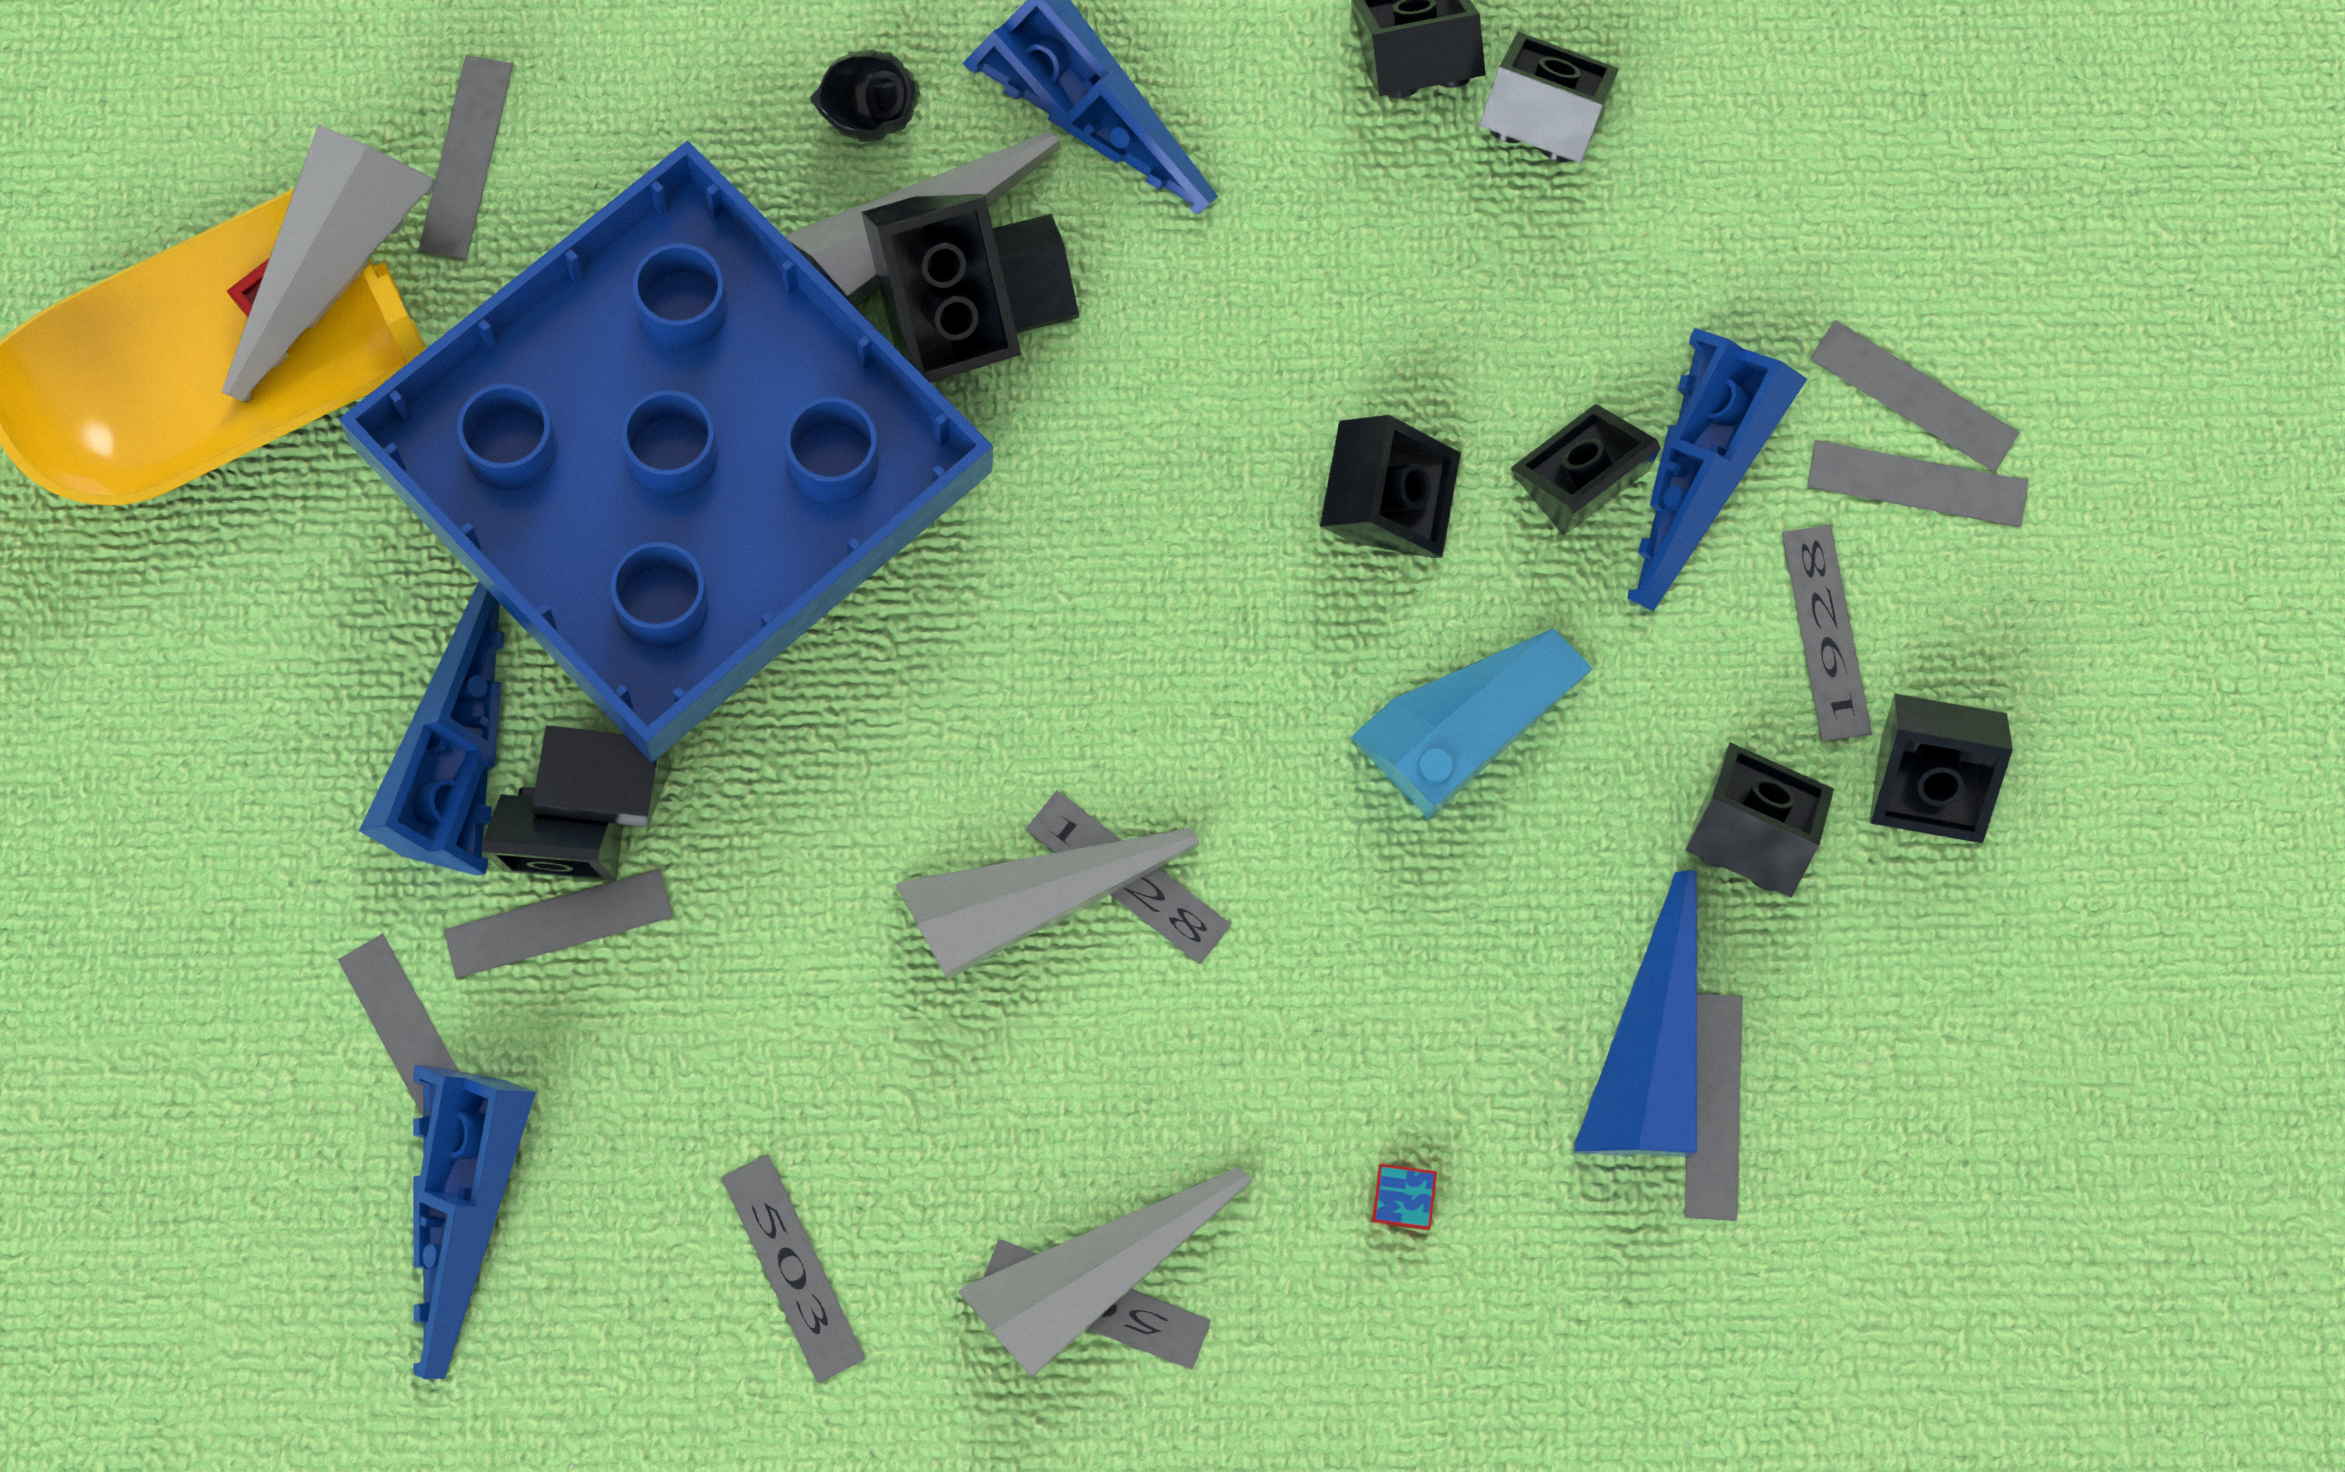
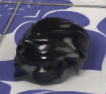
[810,49,921,142]

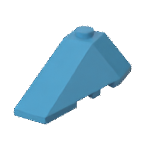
[1351,628,1593,820]

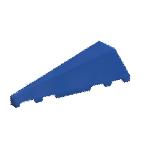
[963,0,1218,214]
[1627,328,1807,611]
[359,582,504,876]
[1573,870,1697,1157]
[413,1065,536,1379]

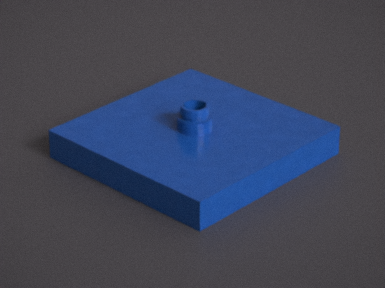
[339,140,993,763]

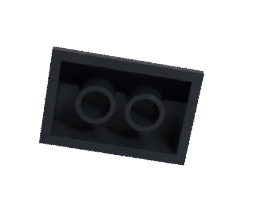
[861,194,1021,382]

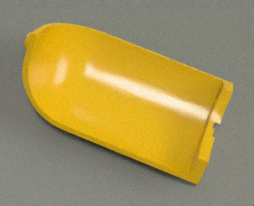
[0,188,427,506]

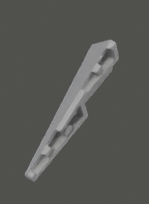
[222,125,438,403]
[784,131,1060,307]
[896,828,1199,980]
[958,1167,1252,1378]

